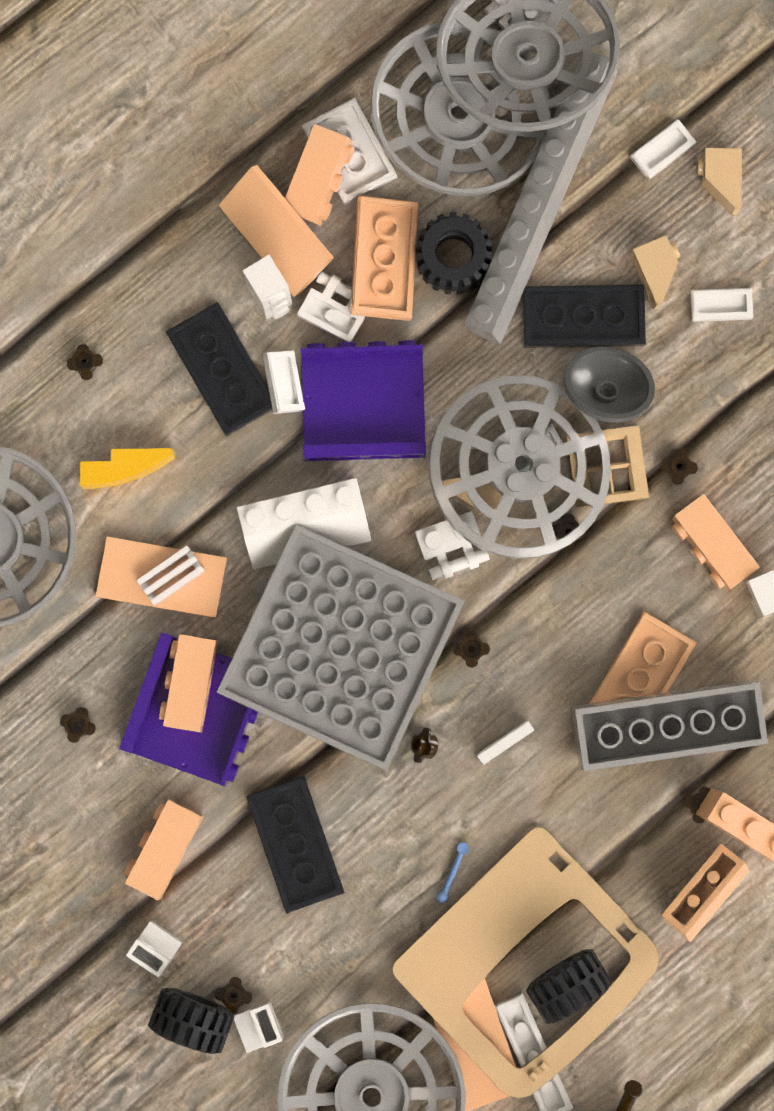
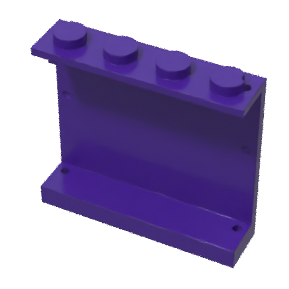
[301,340,426,462]
[119,632,259,787]

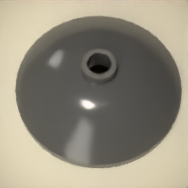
[564,346,655,423]

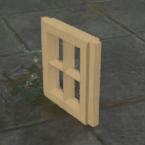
[566,426,649,508]

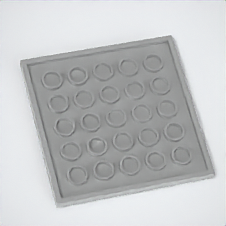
[217,524,465,771]

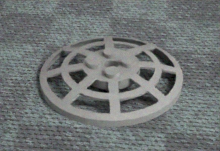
[436,0,620,132]
[371,22,551,196]
[428,376,611,559]
[0,447,76,627]
[277,1003,466,1111]

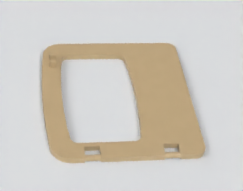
[392,828,659,1098]

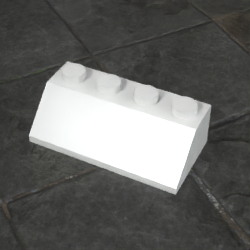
[237,478,371,570]

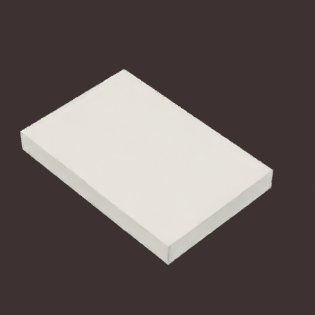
[302,98,397,206]

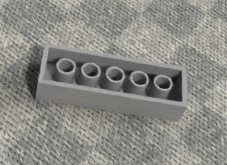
[571,679,768,771]

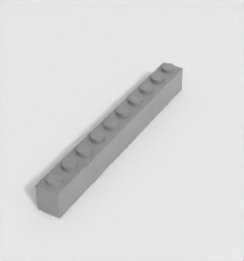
[465,51,618,344]

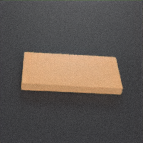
[218,165,334,297]
[350,195,418,321]
[95,537,228,618]
[589,611,697,704]
[433,978,516,1111]

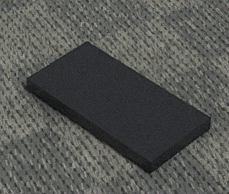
[523,285,646,348]
[166,302,273,437]
[246,776,345,914]

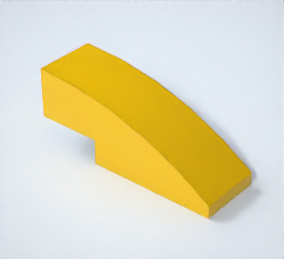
[80,448,175,490]

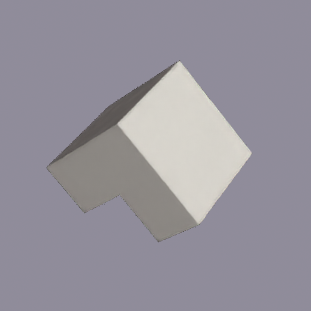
[746,570,774,619]
[126,920,183,977]
[234,1001,284,1053]

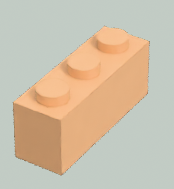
[285,124,354,226]
[671,494,760,592]
[159,634,218,733]
[696,788,774,863]
[124,799,204,900]
[661,844,749,942]

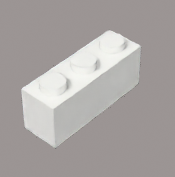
[242,255,292,320]

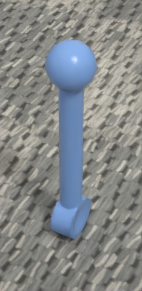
[436,842,469,903]

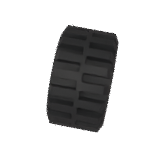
[416,212,492,295]
[526,949,612,1024]
[148,988,235,1054]

